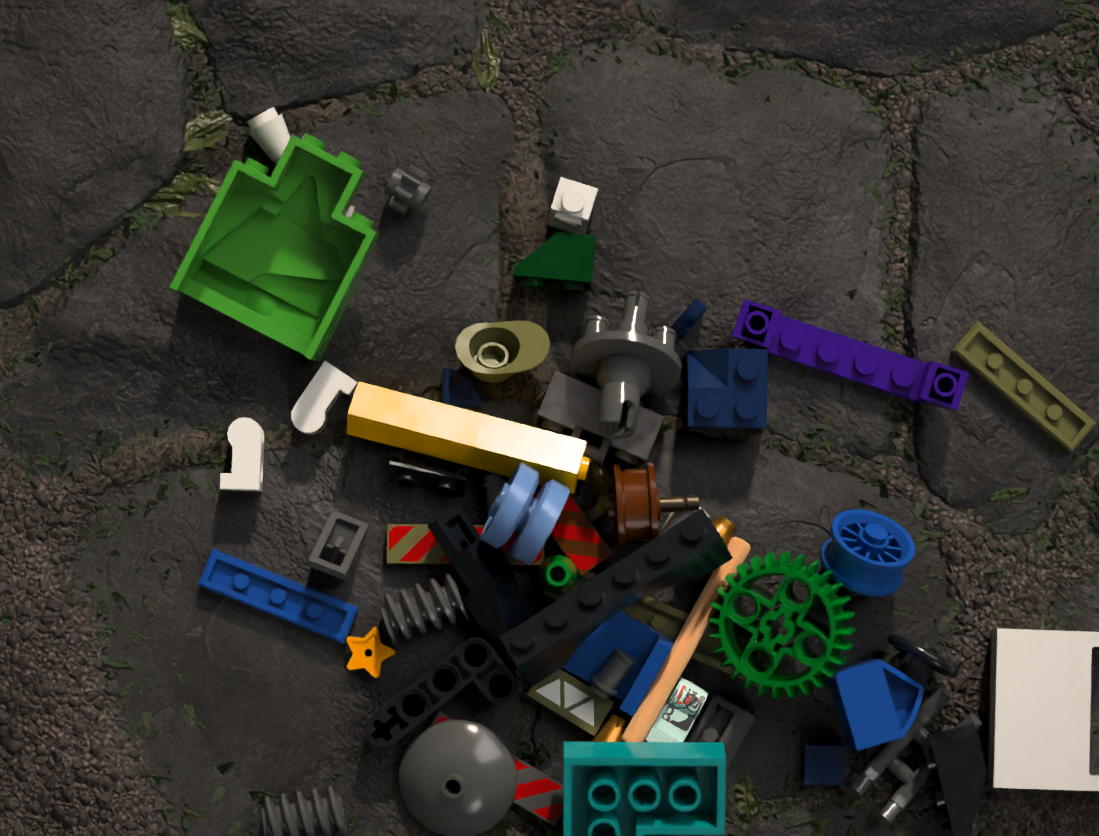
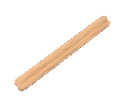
[622,537,751,742]

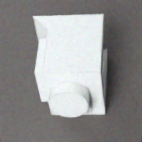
[547,177,598,235]

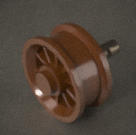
[607,462,699,551]

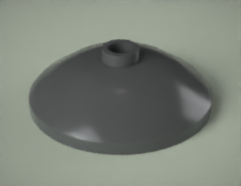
[399,720,517,836]

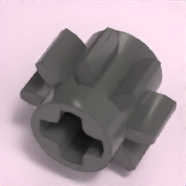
[384,165,432,215]

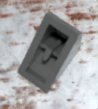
[307,510,369,581]

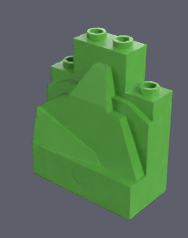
[170,133,380,362]

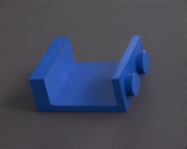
[554,611,674,716]

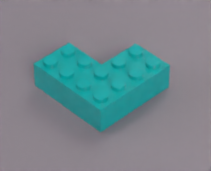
[563,742,726,836]

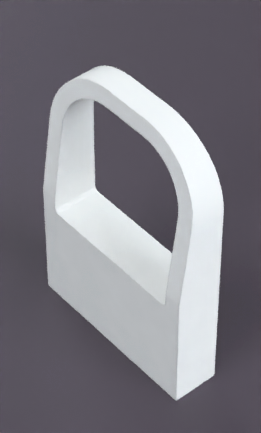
[987,628,1099,791]

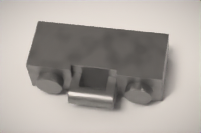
[537,371,665,465]

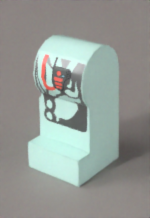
[645,677,709,742]

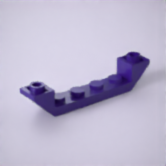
[731,299,969,411]

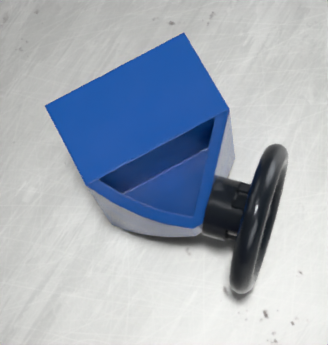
[827,634,959,751]

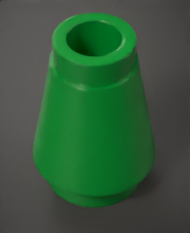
[538,555,577,594]

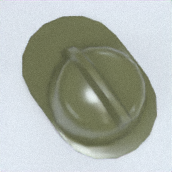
[455,320,550,383]

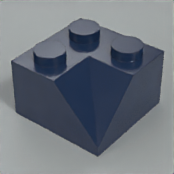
[685,348,768,431]

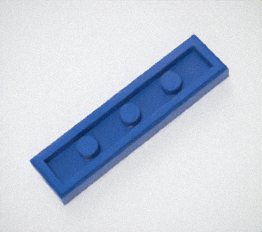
[198,549,359,644]

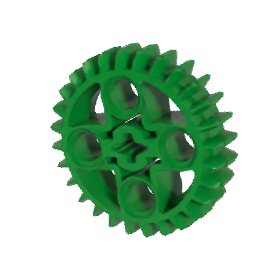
[708,551,856,699]

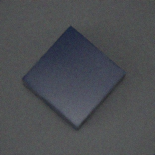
[803,744,844,785]

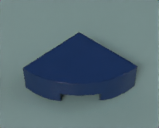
[671,298,706,340]
[442,368,482,408]

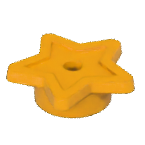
[346,627,396,678]

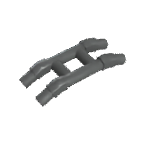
[848,686,982,826]

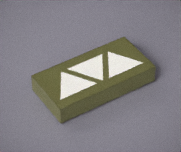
[527,669,615,736]

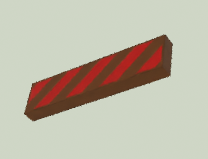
[532,485,613,577]

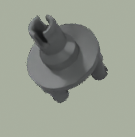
[571,291,682,439]

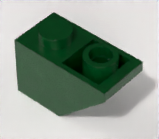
[514,232,596,292]

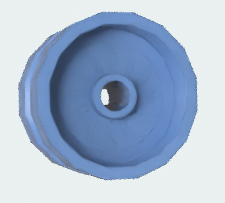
[480,462,570,566]

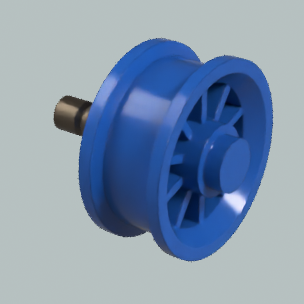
[819,509,915,605]

